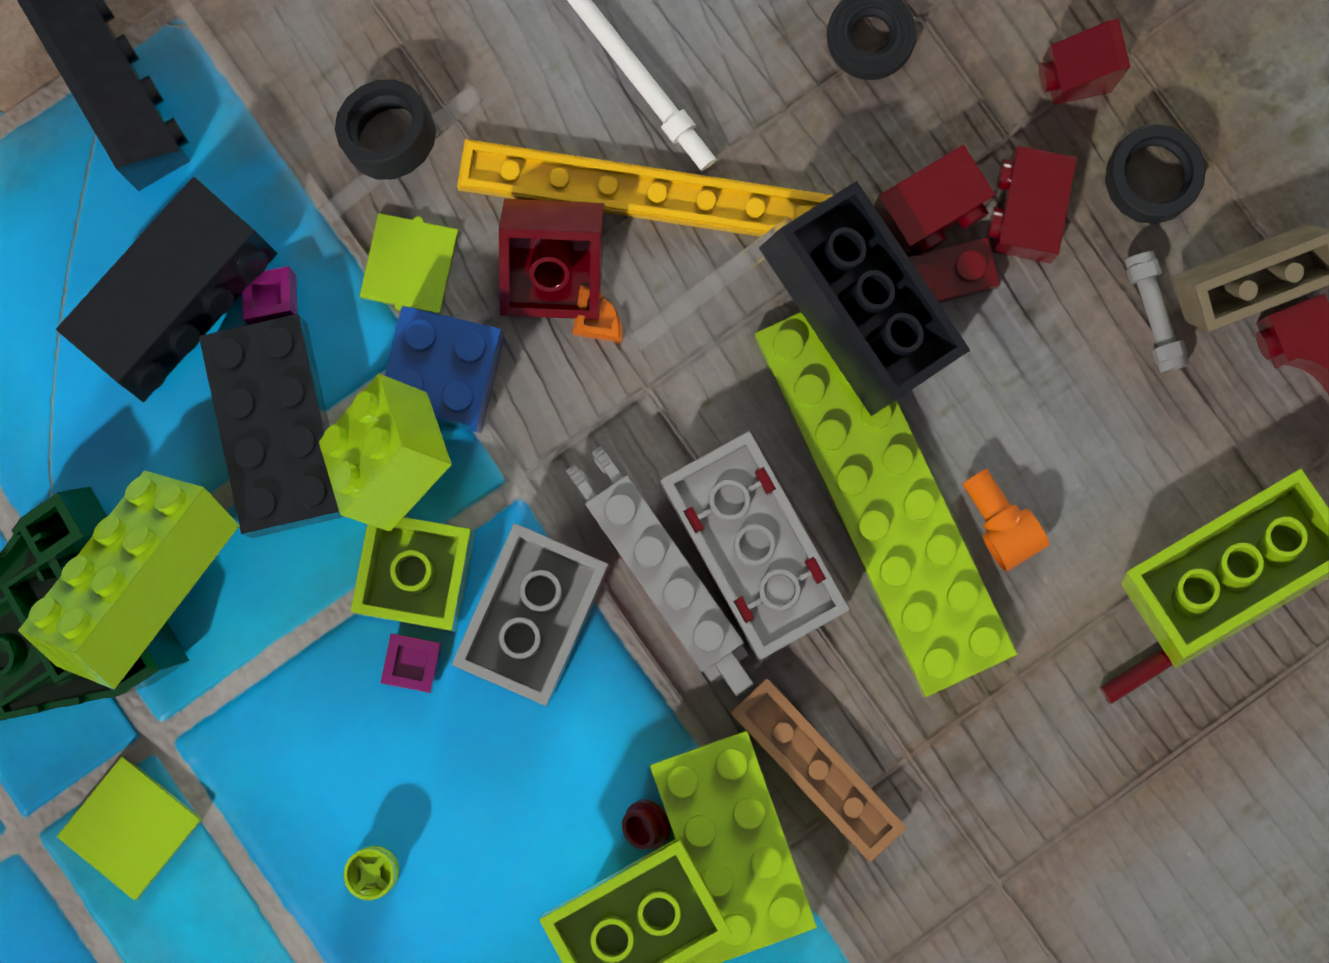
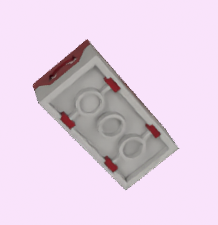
[660,431,850,661]

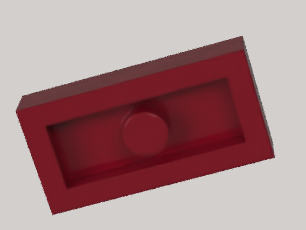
[908,237,1000,303]

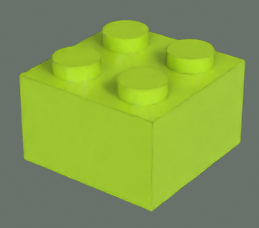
[319,373,452,532]
[350,517,475,632]

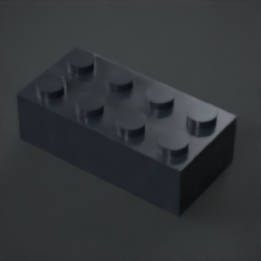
[759,181,970,416]
[199,314,345,538]

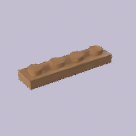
[730,678,907,863]

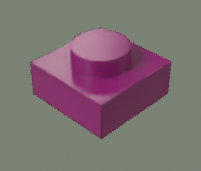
[242,266,298,325]
[380,633,442,693]

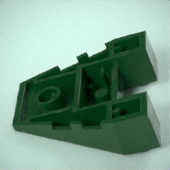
[0,487,190,721]

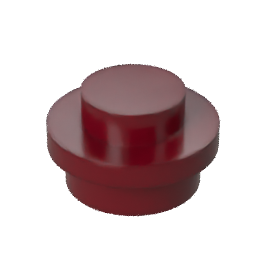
[622,799,671,850]

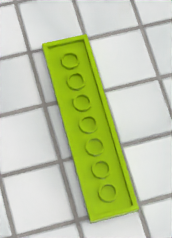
[754,312,1017,697]

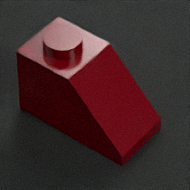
[1039,18,1130,105]

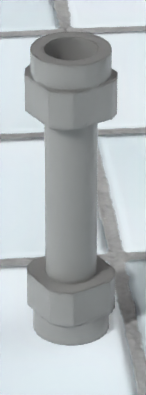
[1124,251,1190,374]

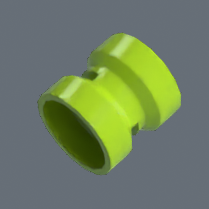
[343,845,400,901]

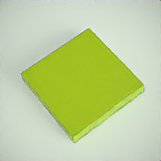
[56,756,203,901]

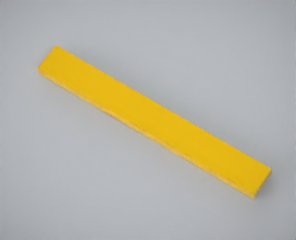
[457,139,833,238]

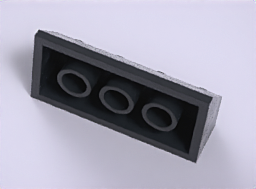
[17,0,190,191]
[56,177,278,403]

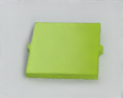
[359,213,459,315]

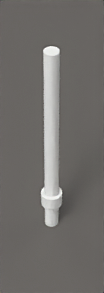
[567,0,717,171]

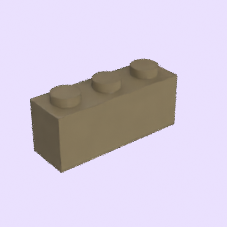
[1172,224,1329,332]

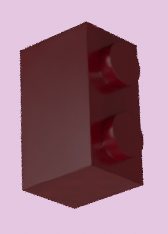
[874,144,995,255]
[987,146,1077,264]

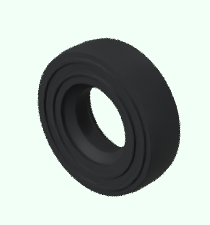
[827,0,916,80]

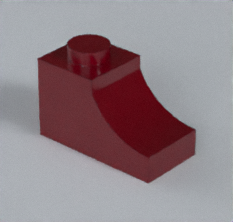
[1256,293,1329,395]

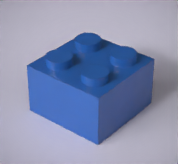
[385,306,504,434]

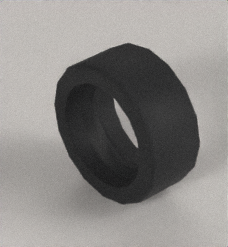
[334,79,436,180]
[1105,124,1206,224]

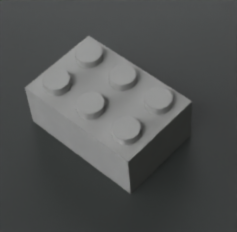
[451,523,609,706]

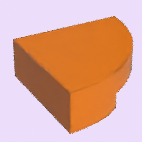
[572,285,622,343]

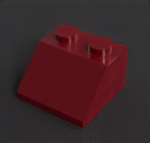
[499,199,604,320]

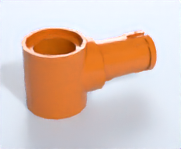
[963,469,1050,572]

